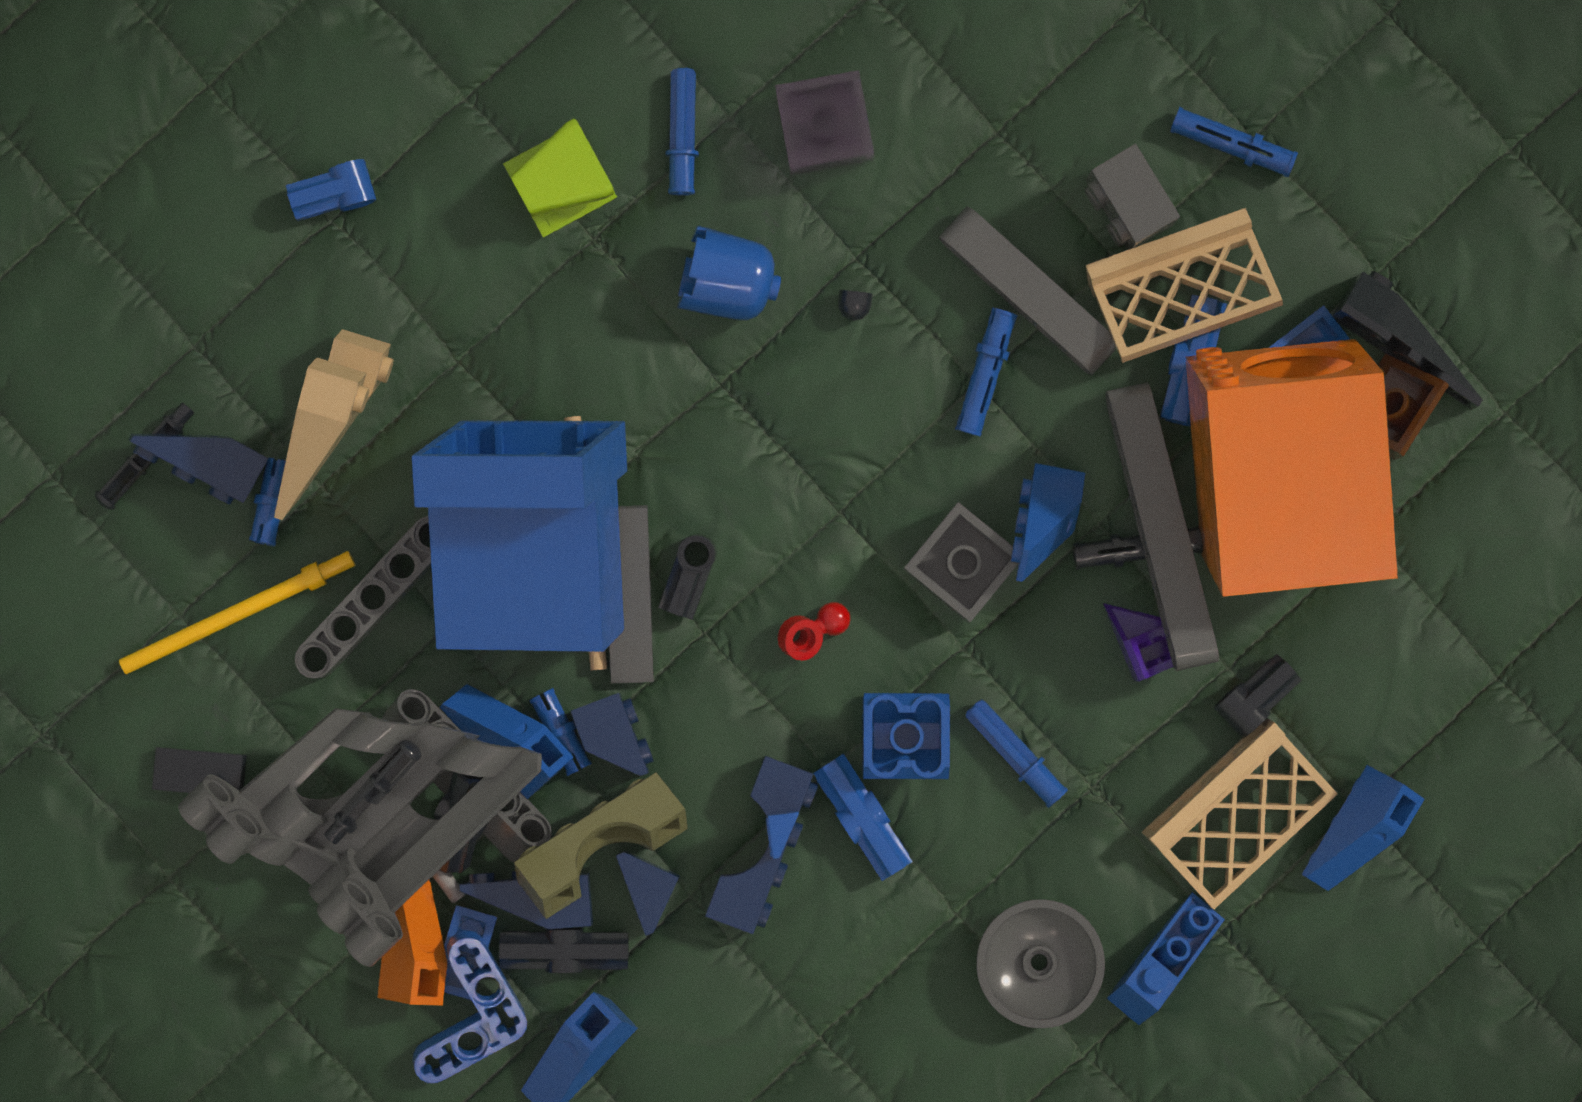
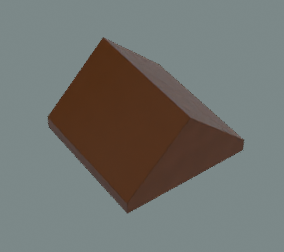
[1378,354,1449,460]

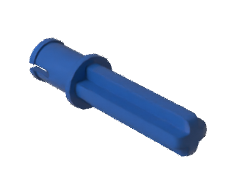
[665,68,699,196]
[965,699,1068,808]

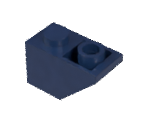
[571,693,654,776]

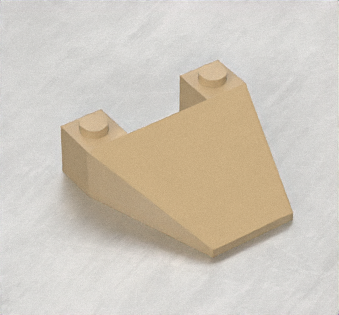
[274,329,394,520]

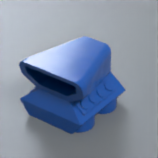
[863,693,950,779]

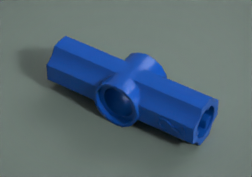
[1159,295,1227,427]
[813,754,913,881]

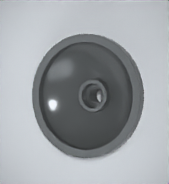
[976,899,1105,1028]

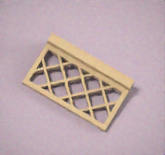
[1086,208,1283,363]
[1141,718,1337,909]

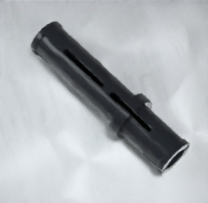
[1072,526,1203,570]

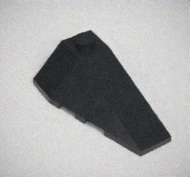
[1332,271,1483,410]

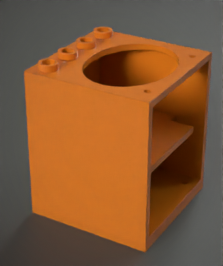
[1186,339,1398,597]

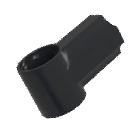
[658,534,717,620]
[1214,654,1302,739]

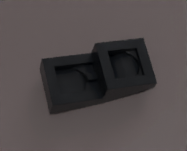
[152,747,247,793]

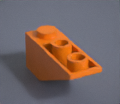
[377,879,447,1006]

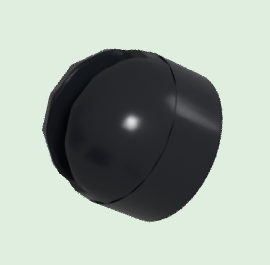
[838,290,873,321]

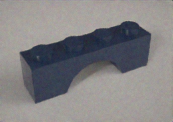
[705,756,818,934]

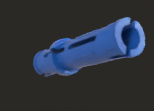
[1170,107,1298,177]
[955,307,1018,437]

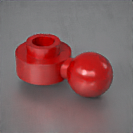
[778,602,851,661]

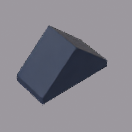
[616,851,680,936]

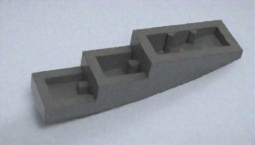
[609,505,654,683]

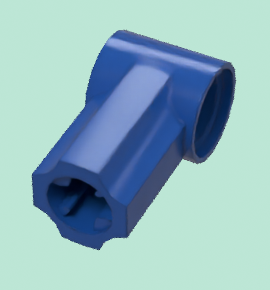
[286,159,376,221]

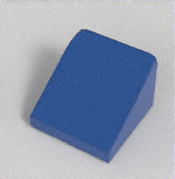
[766,811,799,859]

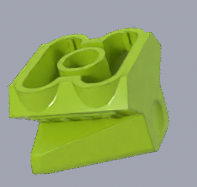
[503,118,617,237]

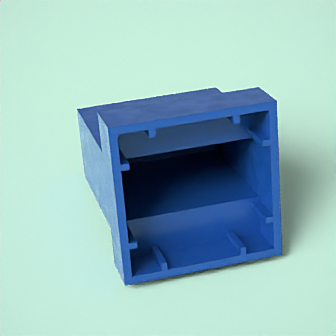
[412,421,627,652]

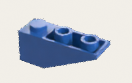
[1011,463,1085,582]
[440,684,573,799]
[1302,765,1425,891]
[1107,892,1225,1025]
[521,992,638,1102]

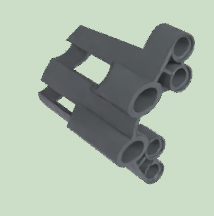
[178,708,542,967]

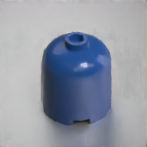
[677,226,781,321]

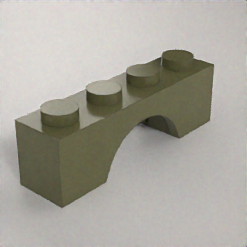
[514,773,688,919]

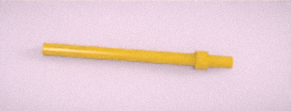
[119,551,356,675]

